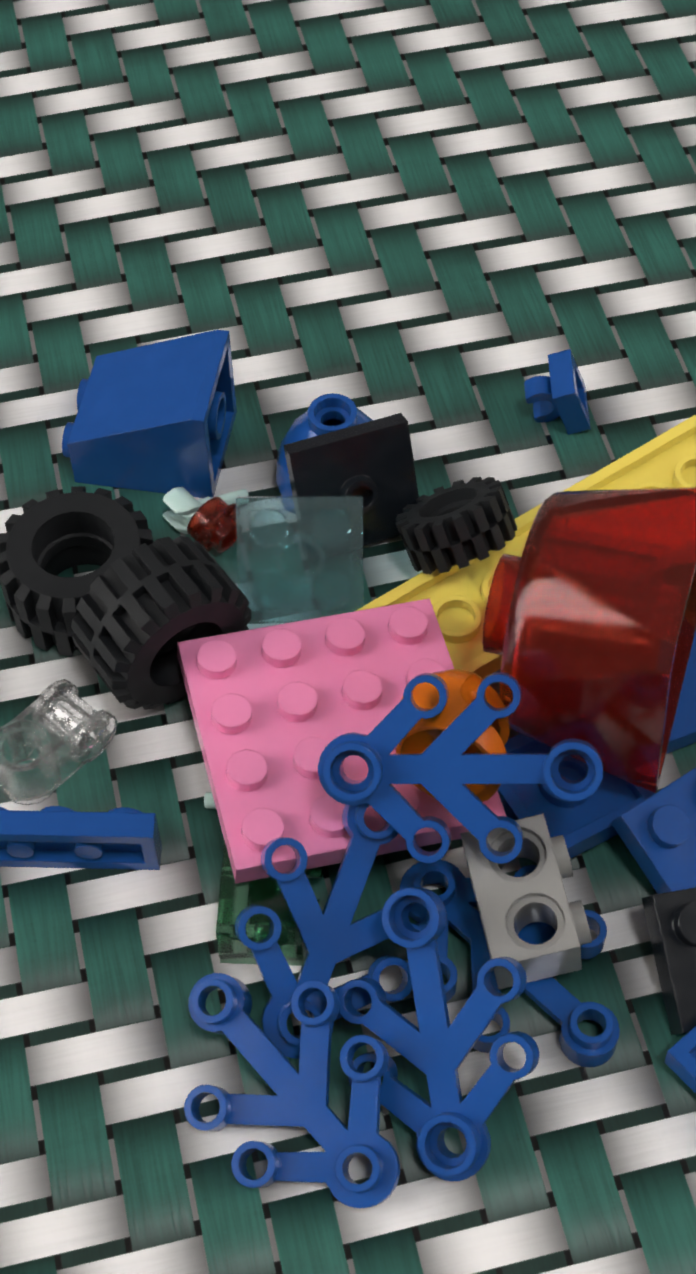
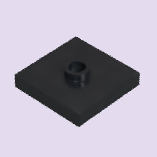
[283,413,419,561]

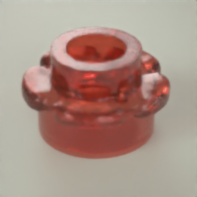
[187,497,243,553]

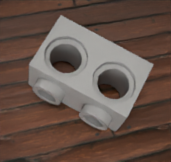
[460,813,592,990]

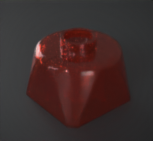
[482,486,696,793]

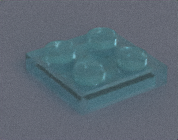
[236,495,364,624]

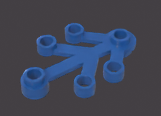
[318,672,603,864]
[235,803,430,1059]
[400,860,620,1067]
[338,887,539,1181]
[184,973,400,1208]

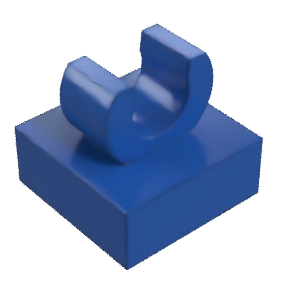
[524,349,591,435]

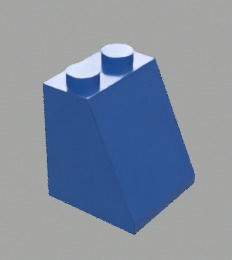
[62,330,237,498]

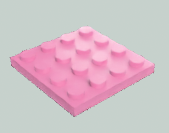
[177,598,507,884]

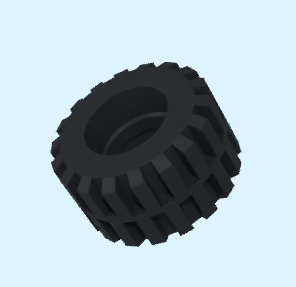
[0,486,153,656]
[71,536,252,710]

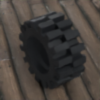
[395,477,517,574]

